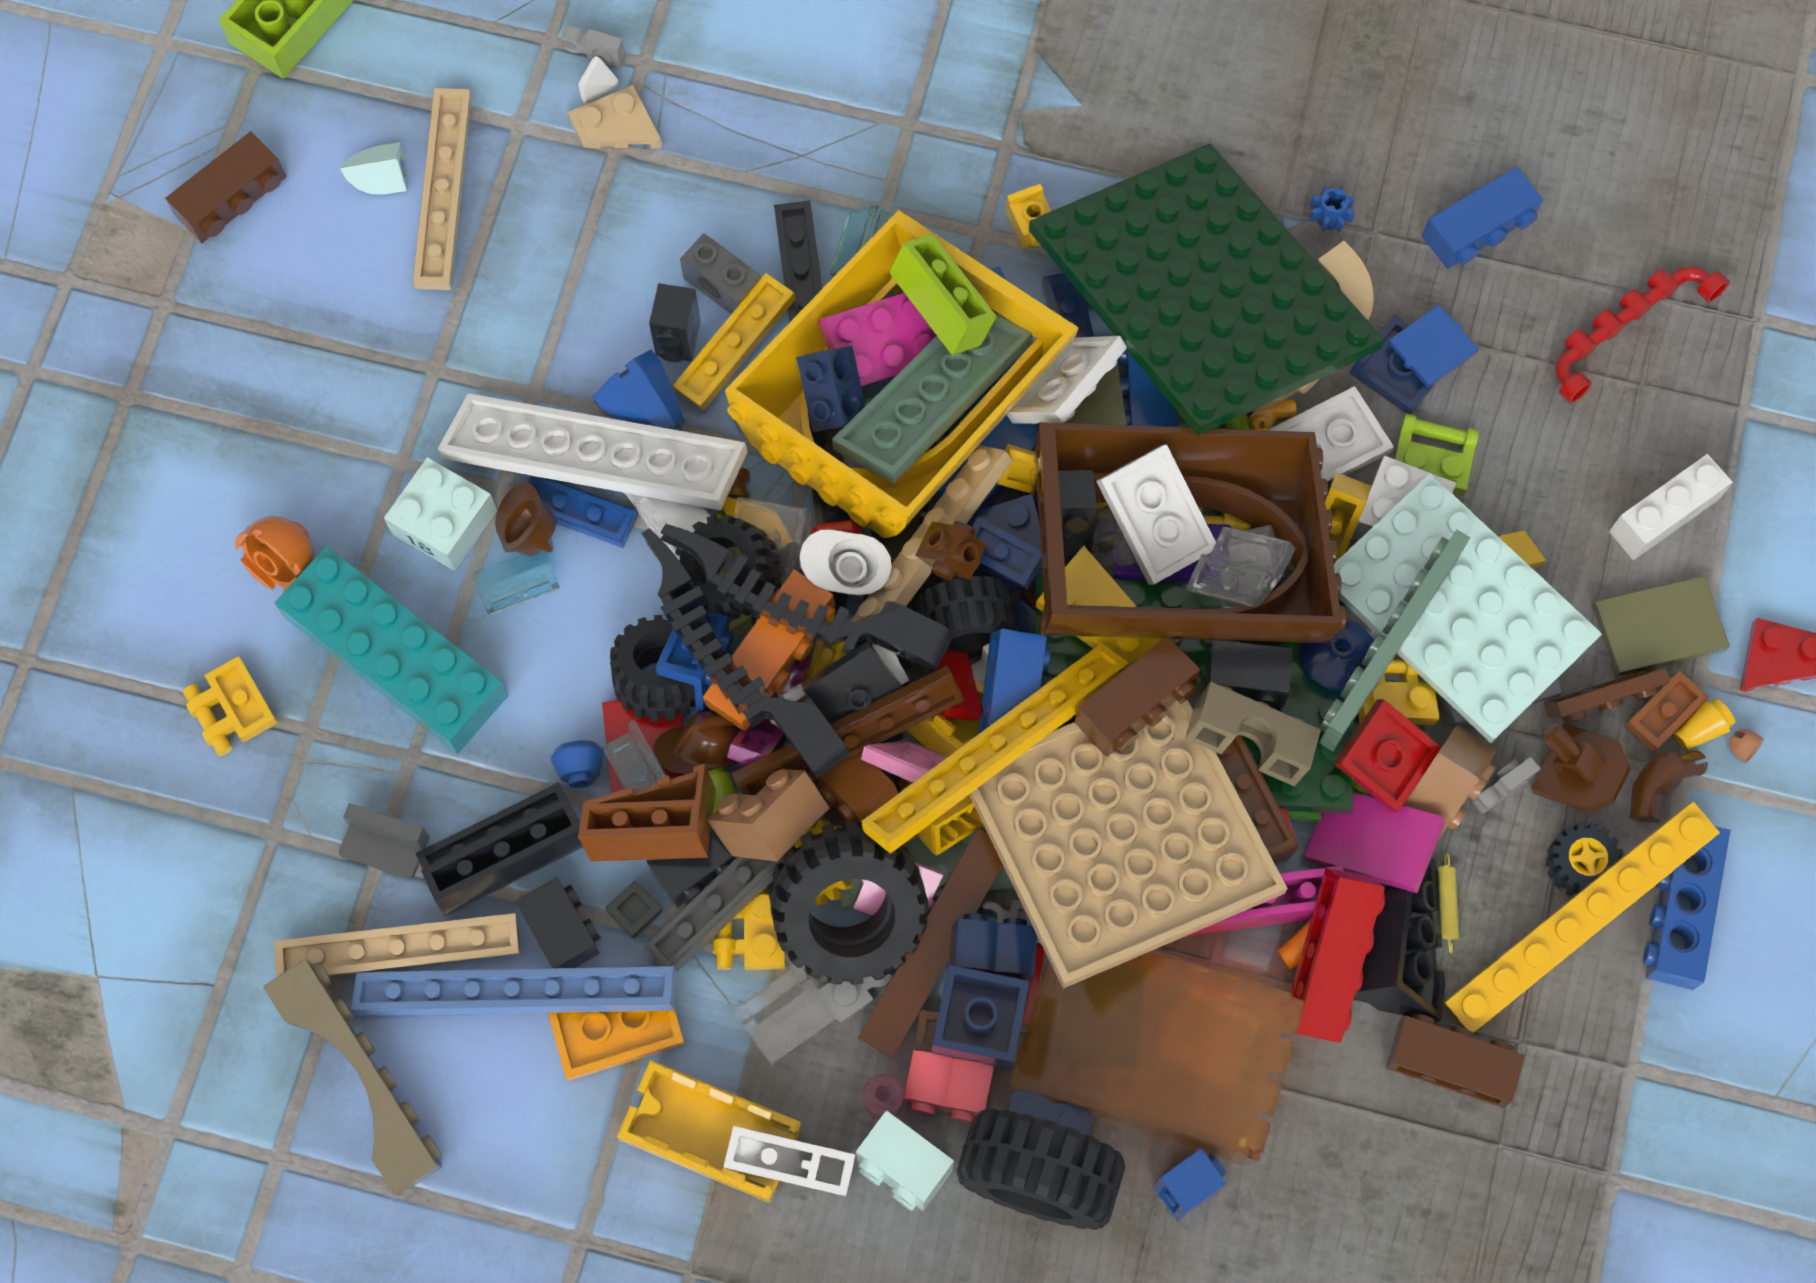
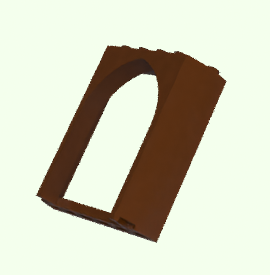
[1031,422,1346,643]

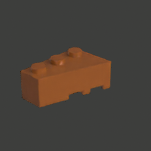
[810,752,919,847]
[578,764,716,862]

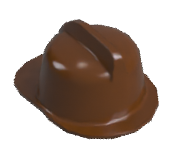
[495,482,557,556]
[653,710,738,775]

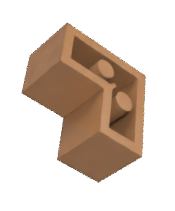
[1403,725,1497,838]
[707,769,830,862]

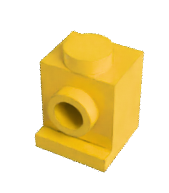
[1005,183,1051,249]

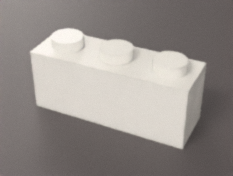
[1609,454,1733,561]

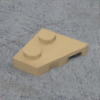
[567,85,663,149]

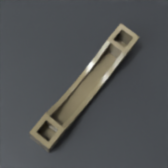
[263,959,442,1196]

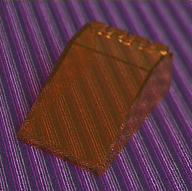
[1008,952,1304,1165]

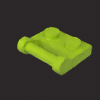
[1394,412,1479,496]

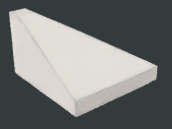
[578,56,619,105]

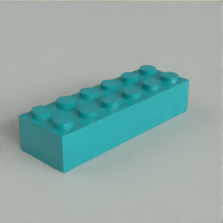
[274,546,508,754]

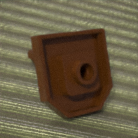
[1531,723,1631,813]

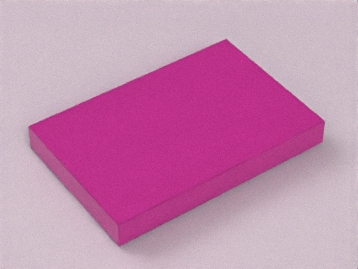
[1304,792,1445,893]

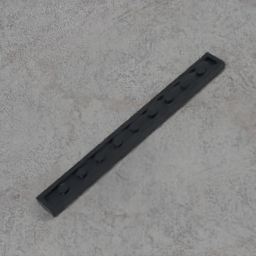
[774,200,854,524]

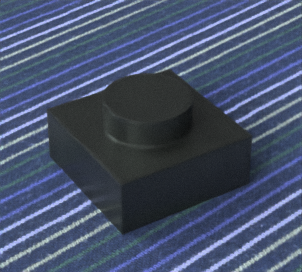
[605,881,663,939]

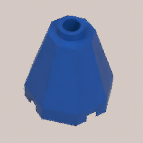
[593,349,685,431]

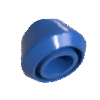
[551,740,605,788]

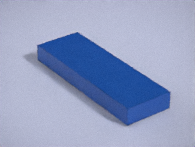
[528,475,638,548]

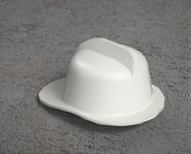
[799,530,892,595]

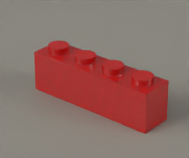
[1283,867,1385,1043]

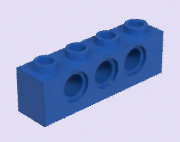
[1642,826,1731,990]

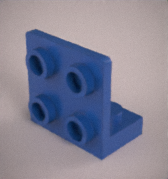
[656,610,734,713]

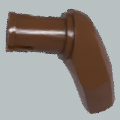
[1630,750,1708,823]

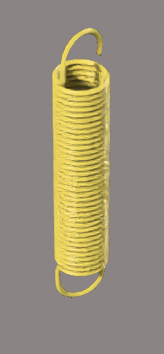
[1438,852,1460,954]

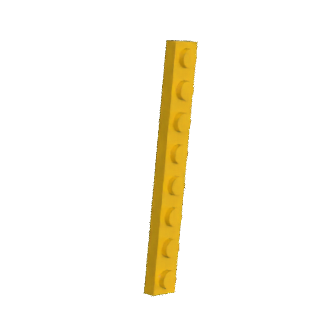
[861,643,1129,854]
[1443,801,1720,1033]

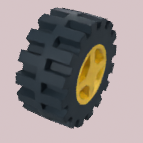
[1546,822,1624,897]

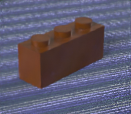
[165,131,286,244]
[1075,636,1200,757]
[1386,1014,1525,1108]

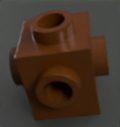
[915,521,987,581]

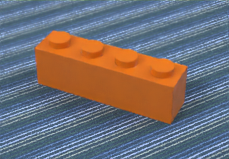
[703,569,836,732]

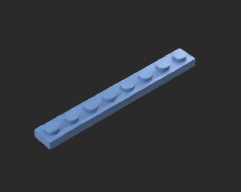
[351,966,676,1016]

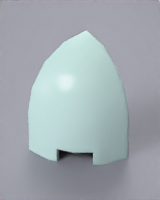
[340,142,407,194]

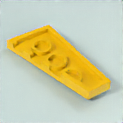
[1036,546,1162,666]

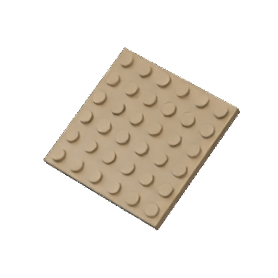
[969,700,1287,988]

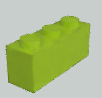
[889,233,997,356]

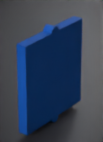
[1388,305,1479,388]

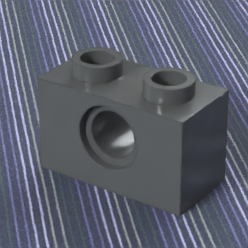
[680,233,761,314]

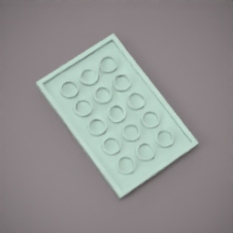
[1334,473,1602,743]

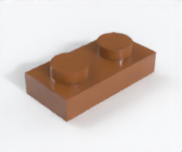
[1625,670,1709,753]

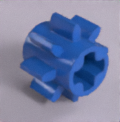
[1309,185,1355,232]

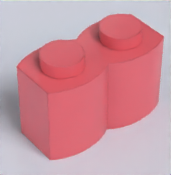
[904,1050,994,1124]

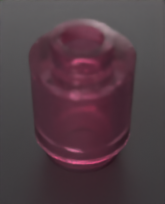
[862,1074,904,1121]

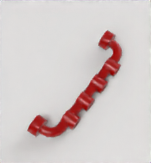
[1555,266,1730,404]

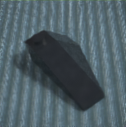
[1356,858,1445,1022]

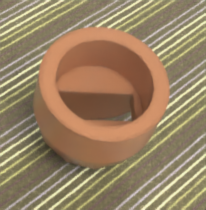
[1729,729,1764,764]

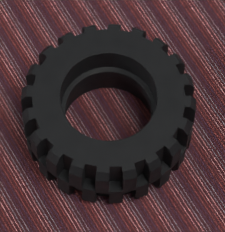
[769,822,929,985]
[956,1109,1125,1230]

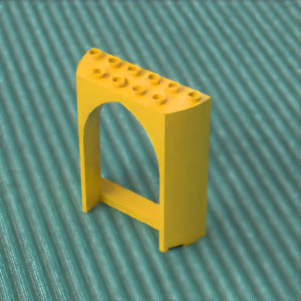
[725,210,1078,538]

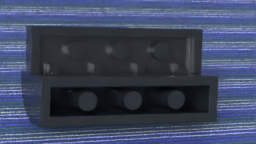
[415,782,583,917]

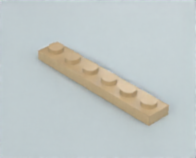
[412,88,472,290]
[851,445,1013,622]
[274,913,521,977]

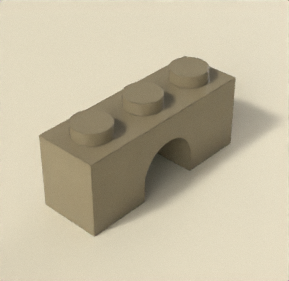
[1185,682,1321,786]

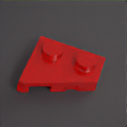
[1740,618,1816,692]

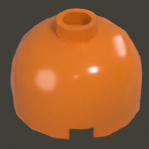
[235,516,315,593]

